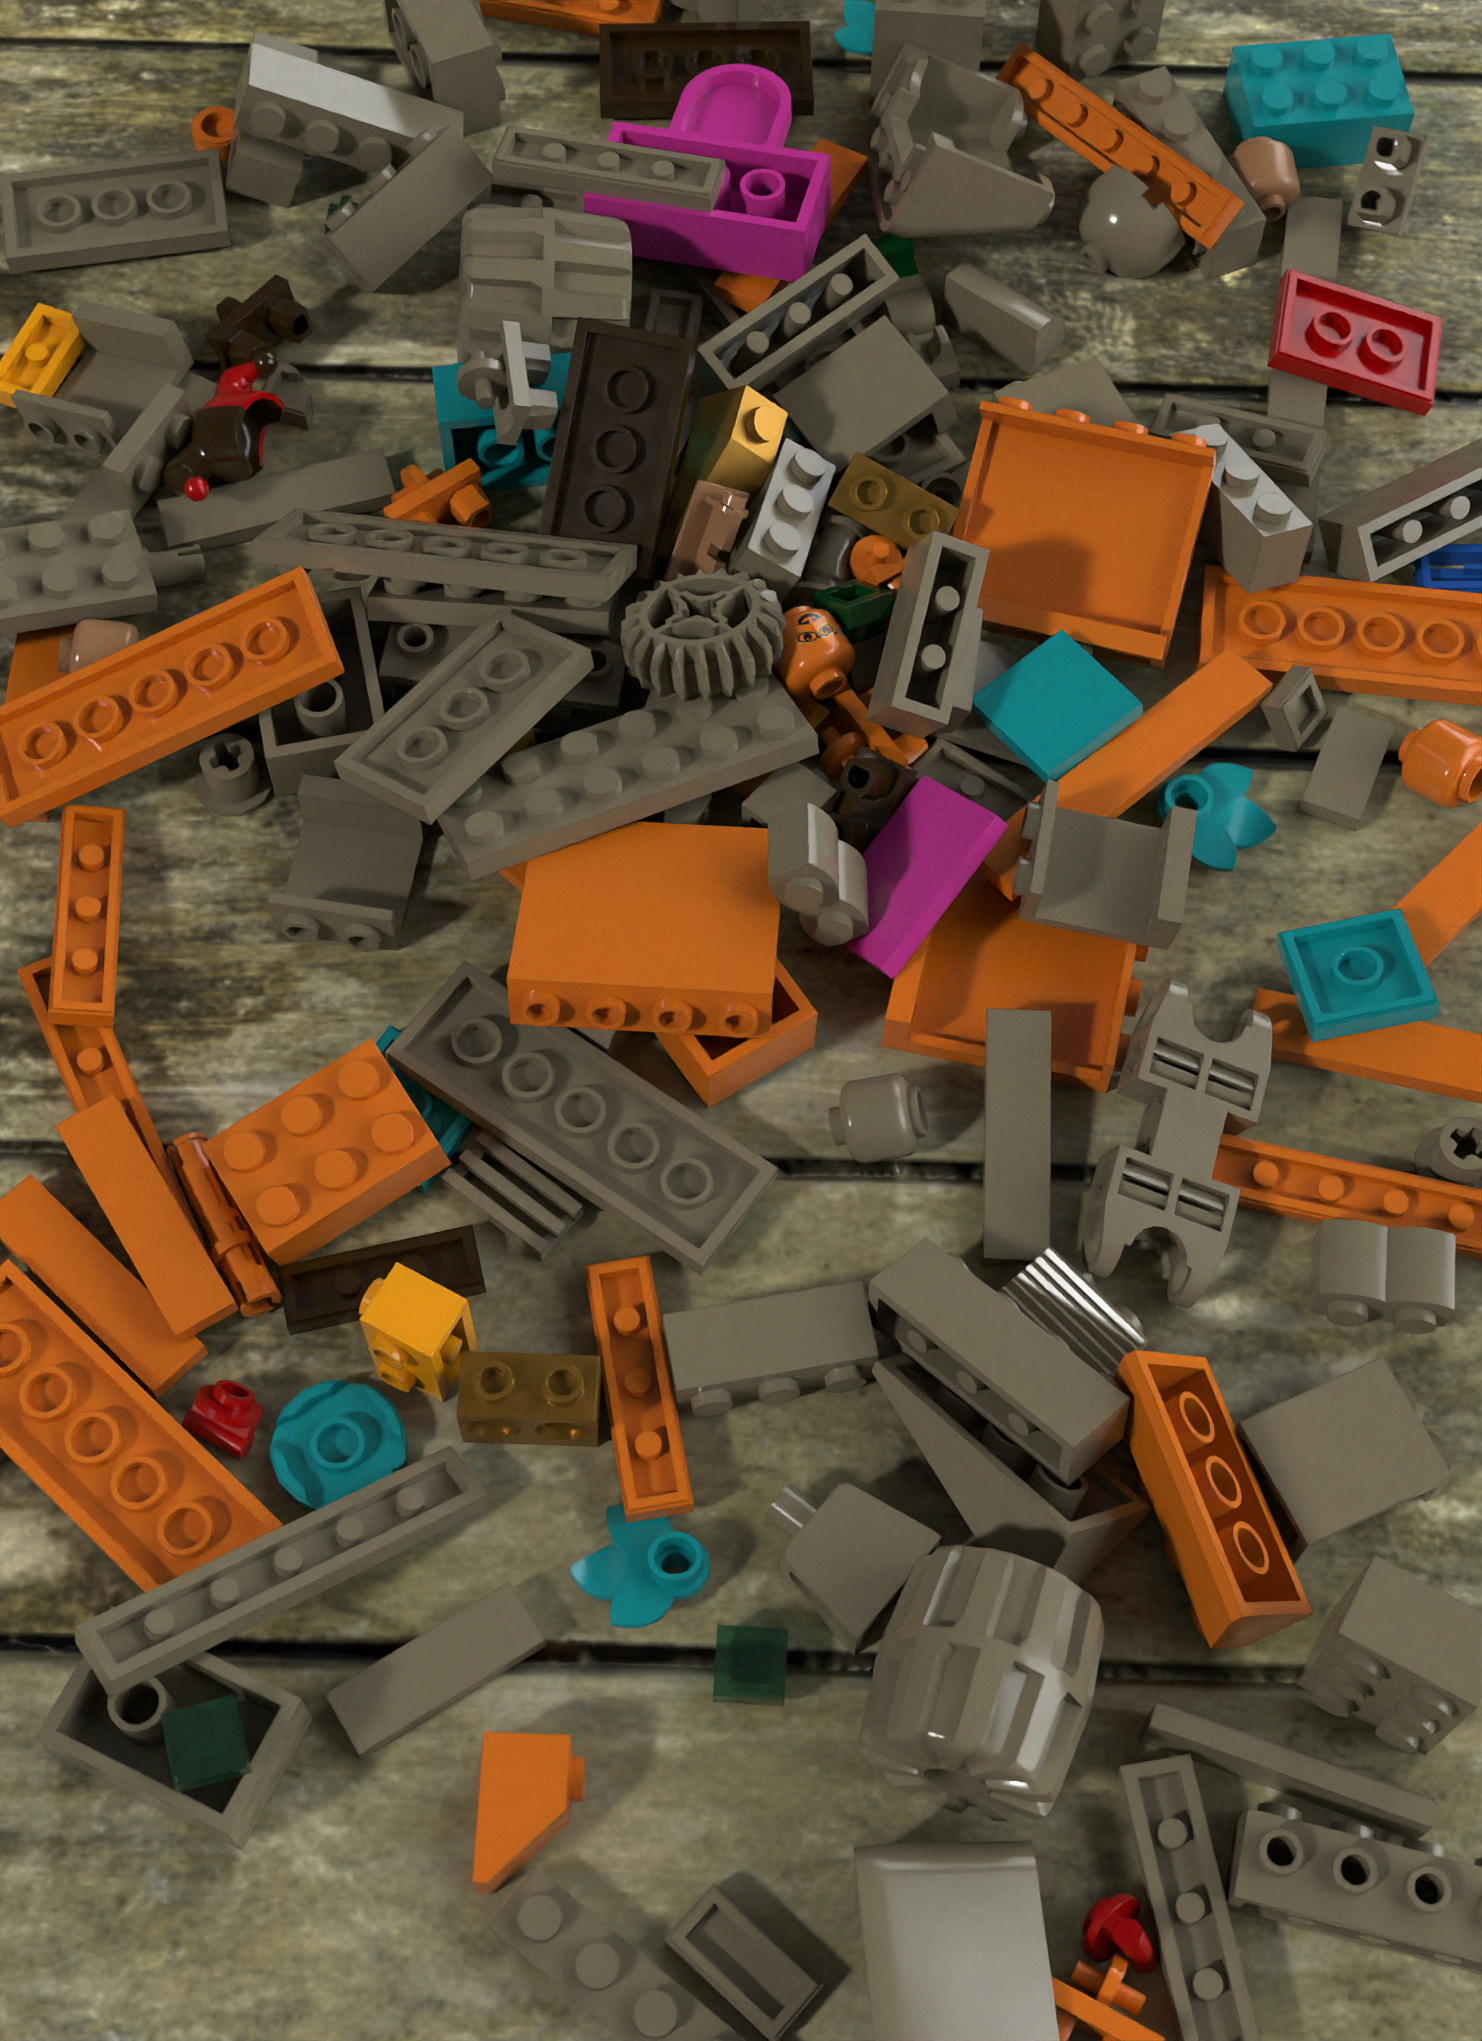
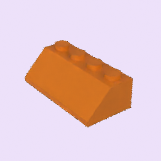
[1113,1350,1313,1649]

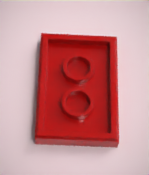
[1267,268,1443,416]

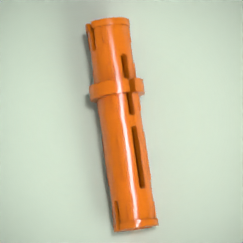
[166,1132,282,1317]

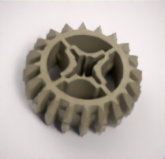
[620,568,786,702]

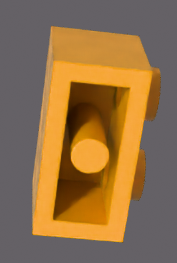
[359,1262,478,1402]

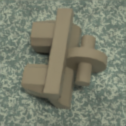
[1346,126,1430,238]
[456,320,558,446]

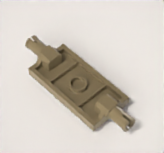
[0,509,207,636]

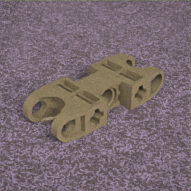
[1081,978,1272,1308]

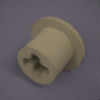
[195,733,273,817]
[1414,1117,1482,1189]

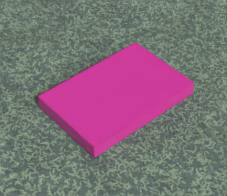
[840,775,1009,979]

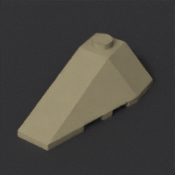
[871,1354,1152,1586]

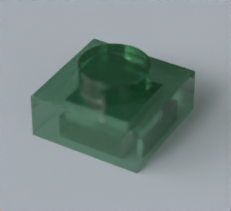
[713,1625,788,1706]
[161,1694,252,1792]

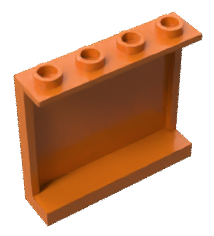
[952,397,1216,671]
[507,821,781,1039]
[882,869,1149,1093]

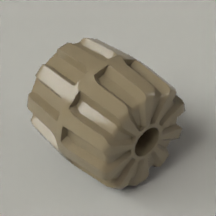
[457,207,632,363]
[858,1545,1104,1822]

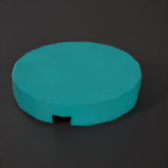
[270,1380,408,1512]

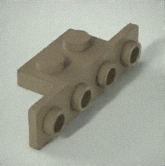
[59,371,217,520]

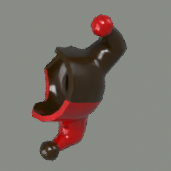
[162,350,284,502]

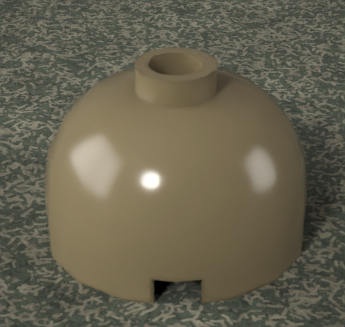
[1077,165,1186,279]

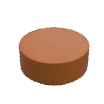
[191,106,235,160]

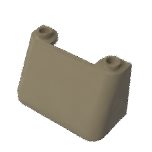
[860,41,1055,239]
[853,1841,1060,2041]

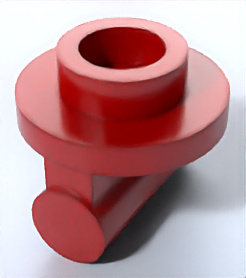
[182,1380,263,1460]
[1082,1893,1159,1974]

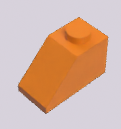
[472,1731,586,1894]

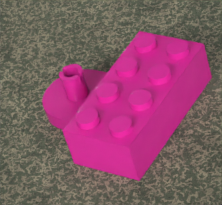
[583,64,831,282]

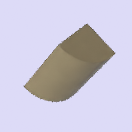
[941,263,1065,375]

